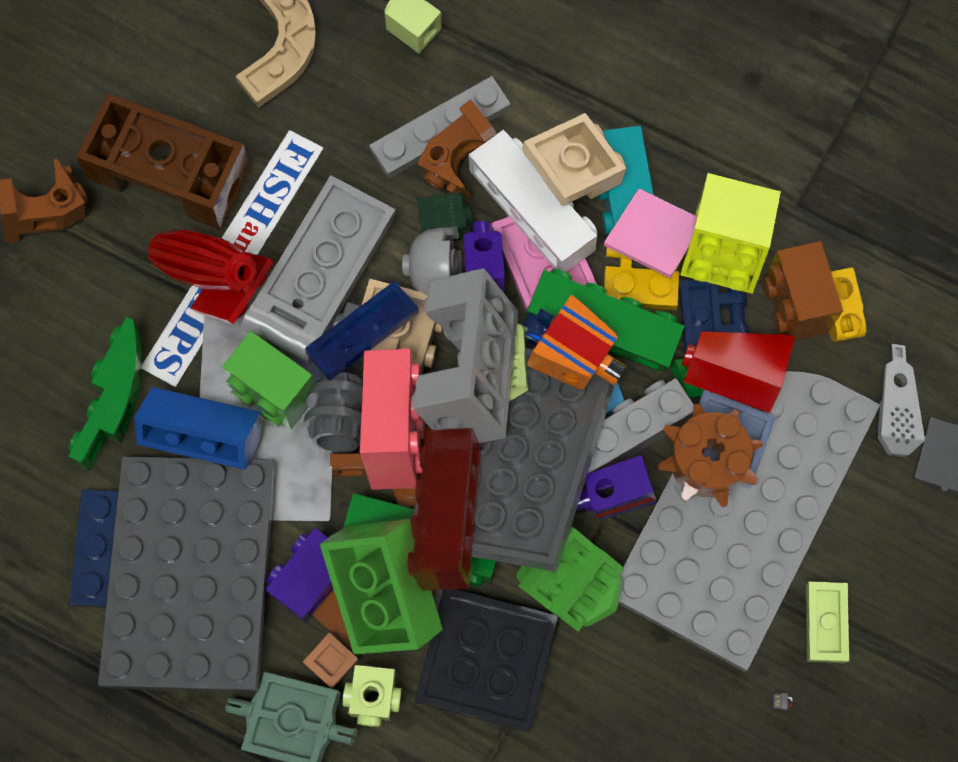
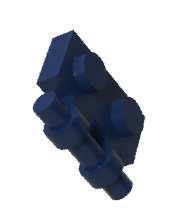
[679,280,750,355]

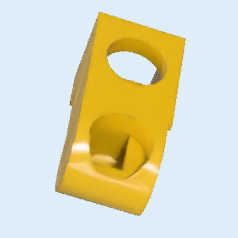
[829,267,866,342]

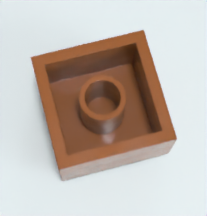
[762,241,843,342]

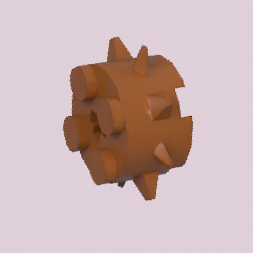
[658,404,763,507]

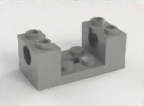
[412,268,518,449]

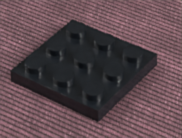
[414,587,558,732]

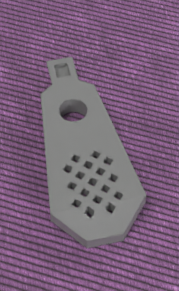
[877,344,925,457]

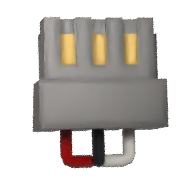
[773,693,792,710]

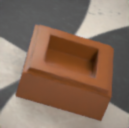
[330,454,367,477]

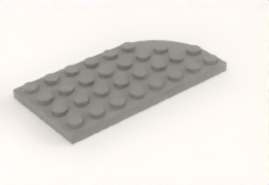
[618,371,880,672]

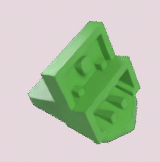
[516,526,624,632]

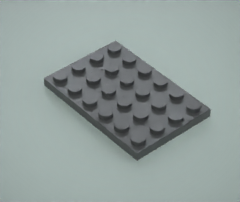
[410,349,615,572]
[98,457,276,693]

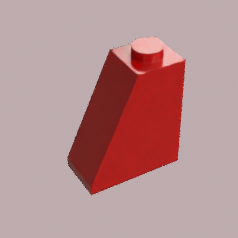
[681,332,795,413]

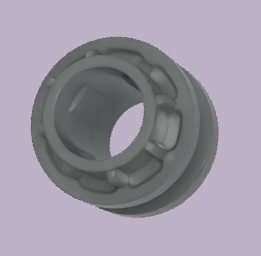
[303,372,363,454]

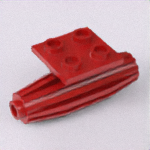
[147,230,274,325]

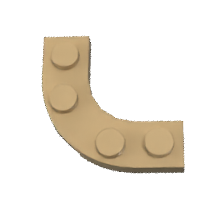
[236,0,316,108]

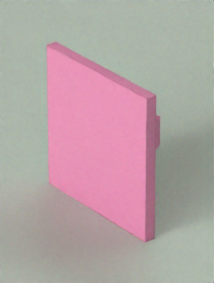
[604,189,697,278]

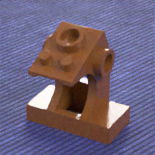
[417,99,497,199]
[0,159,88,243]

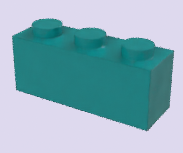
[598,125,654,234]

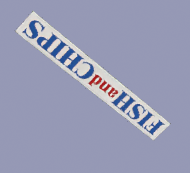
[142,130,323,387]

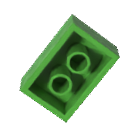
[320,519,443,654]

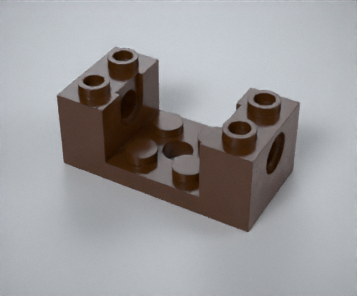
[76,93,250,230]

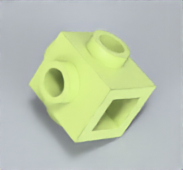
[343,665,401,727]

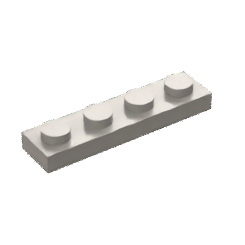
[369,76,511,179]

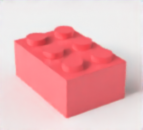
[360,349,425,490]

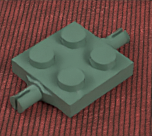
[225,672,357,762]

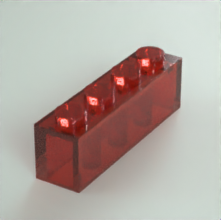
[407,428,481,591]

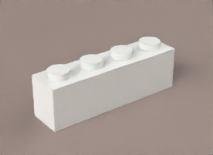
[469,130,597,272]

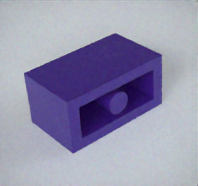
[266,528,333,623]

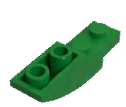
[68,317,143,471]

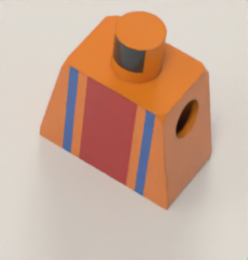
[526,295,627,390]

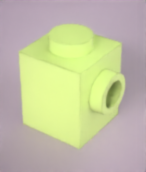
[385,0,441,53]

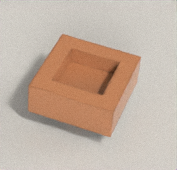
[303,632,359,689]

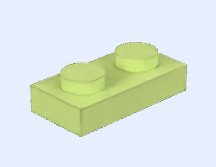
[806,582,849,663]

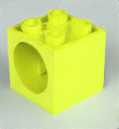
[680,173,781,294]

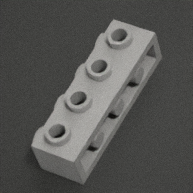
[584,378,694,484]

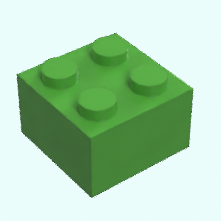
[222,331,315,430]

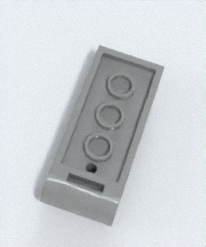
[240,175,396,364]

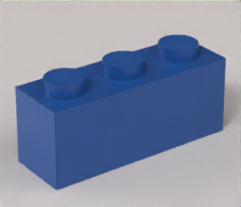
[134,387,261,470]

